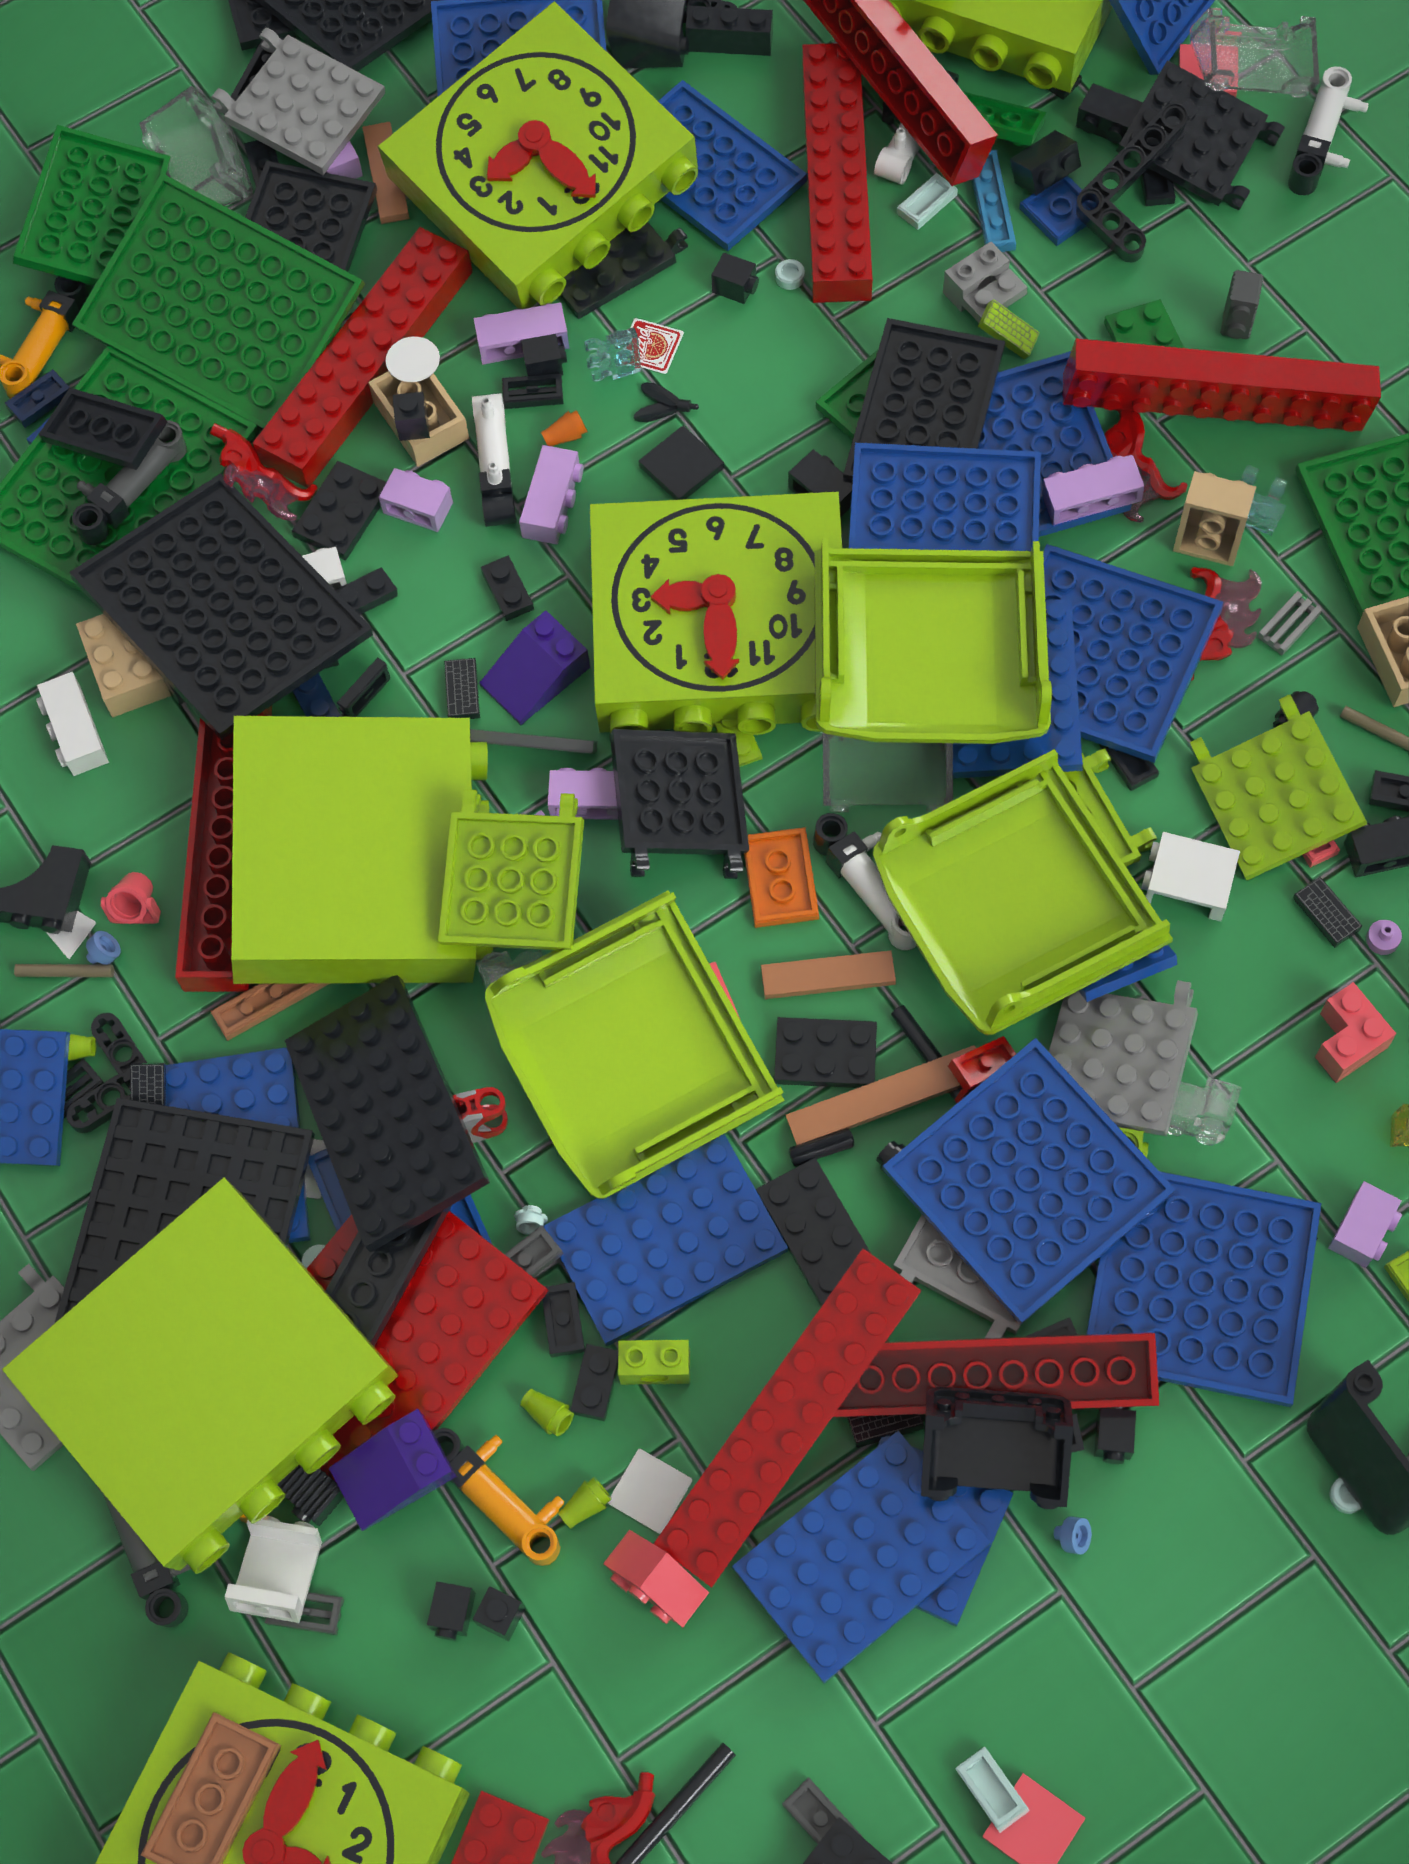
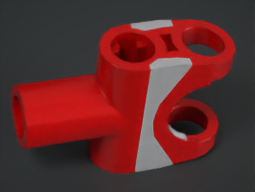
[453,1087,508,1143]

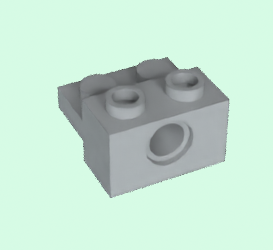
[943,241,1028,323]

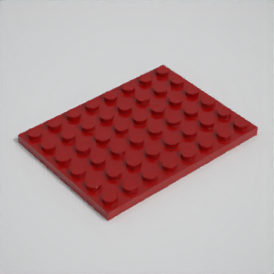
[307,1211,549,1482]

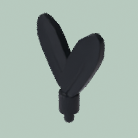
[634,382,699,422]

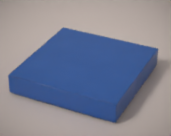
[1019,175,1097,246]

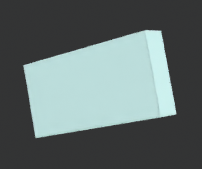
[897,173,958,230]
[955,1746,1030,1833]

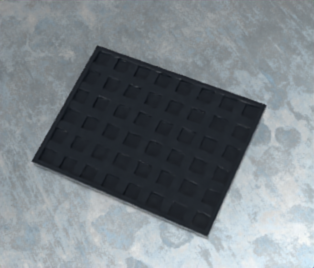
[54,1098,315,1324]

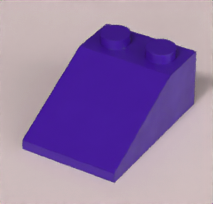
[479,610,591,725]
[329,1409,457,1531]

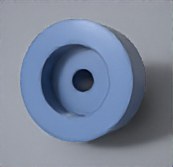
[86,931,121,965]
[1054,1516,1092,1555]

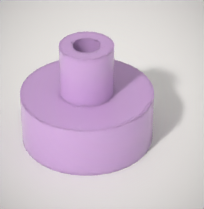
[1366,920,1402,955]

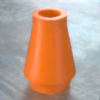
[541,410,588,447]

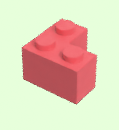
[1315,982,1397,1083]
[603,1530,709,1628]

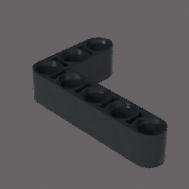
[1076,103,1188,263]

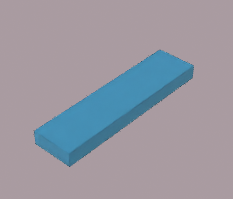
[971,150,1016,252]

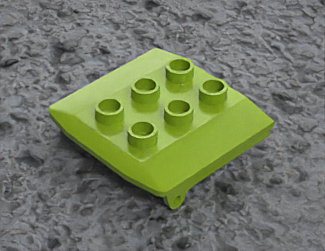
[814,538,1052,744]
[873,749,1173,1035]
[485,890,785,1199]

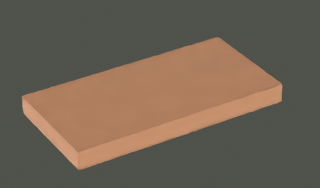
[141,1712,281,1864]

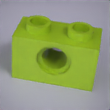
[618,1340,690,1385]

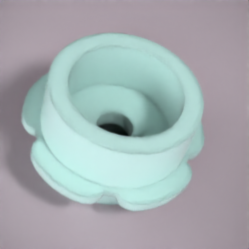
[514,1205,548,1235]

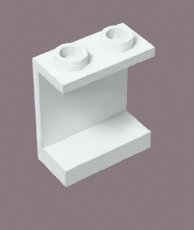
[1141,832,1240,922]
[225,1516,322,1623]

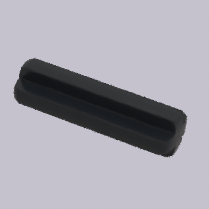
[789,1128,854,1166]

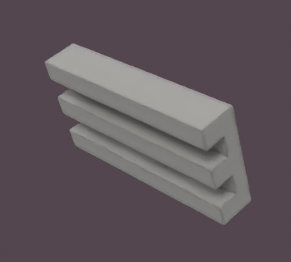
[1257,591,1322,656]

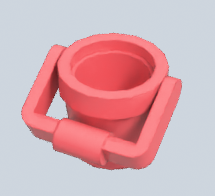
[101,872,161,924]

